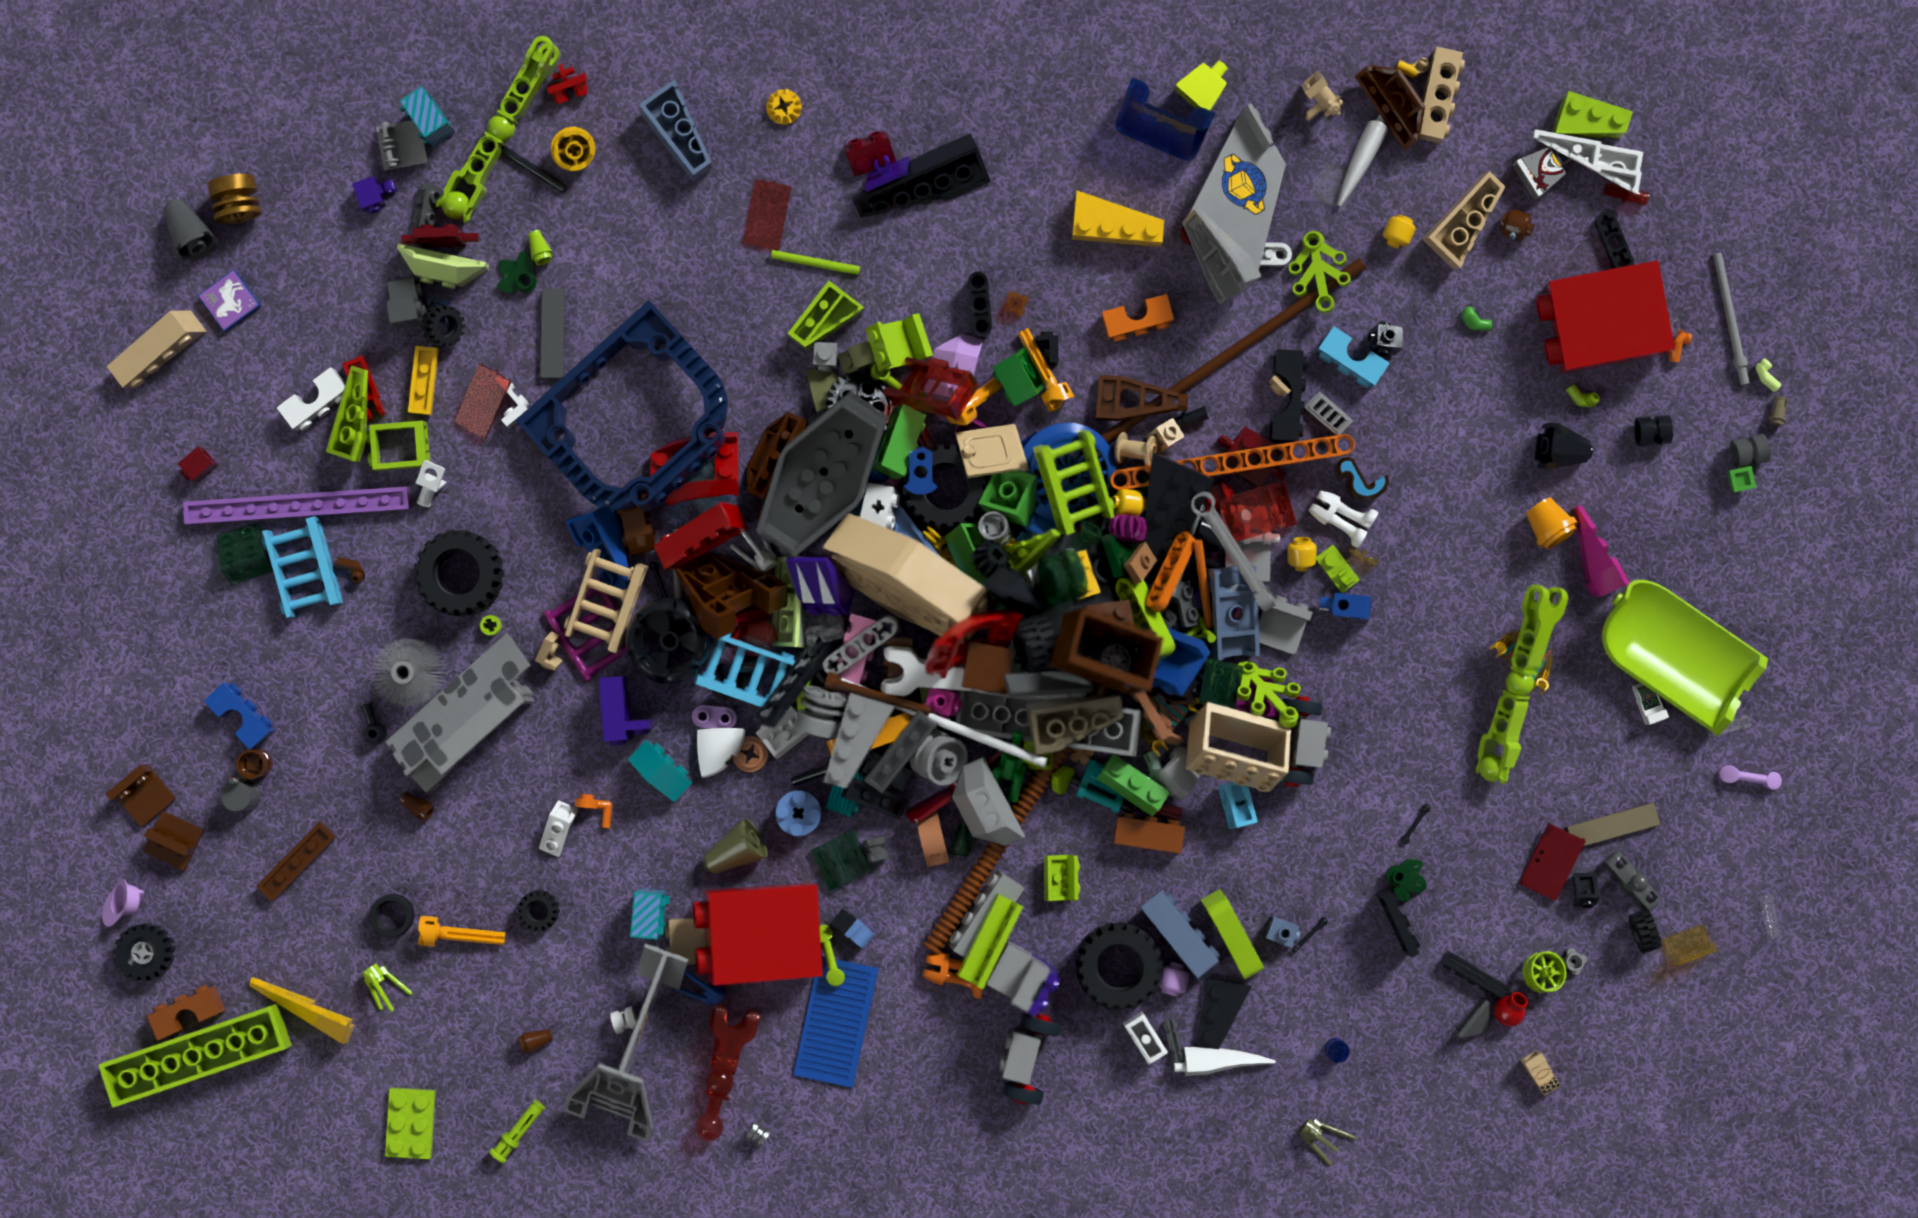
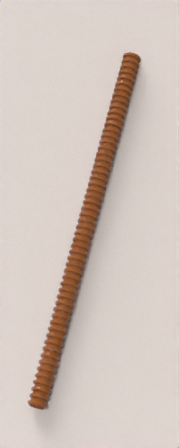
[923,643,1134,954]

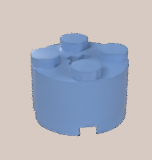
[775,790,822,836]

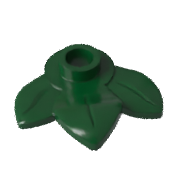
[497,251,537,293]
[1385,858,1427,903]

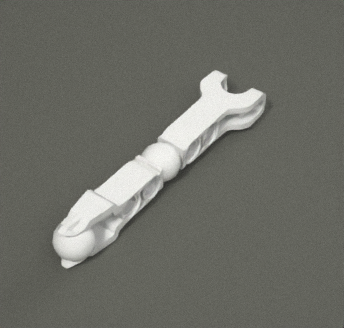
[881,646,1087,700]

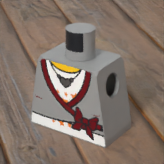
[1512,147,1571,201]

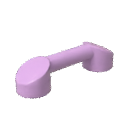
[1718,765,1782,790]

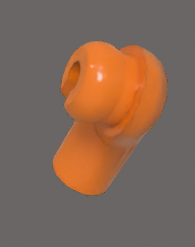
[1668,331,1692,362]

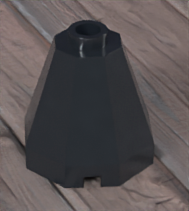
[1534,423,1593,470]

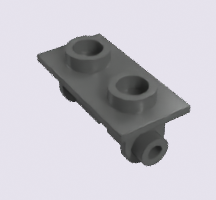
[412,183,441,228]

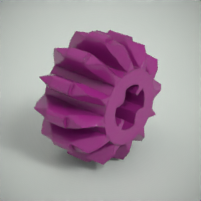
[1108,514,1147,543]

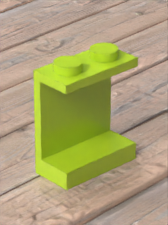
[865,313,933,372]

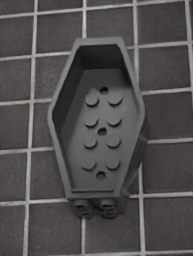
[756,391,888,557]

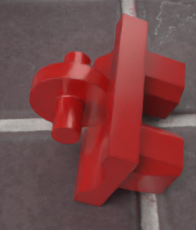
[547,64,588,104]

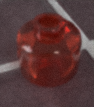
[742,619,777,649]

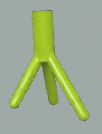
[1194,608,1216,643]

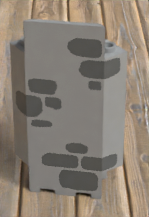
[386,633,535,793]

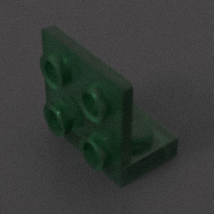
[216,523,274,585]

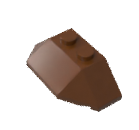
[1355,65,1425,151]
[746,411,806,501]

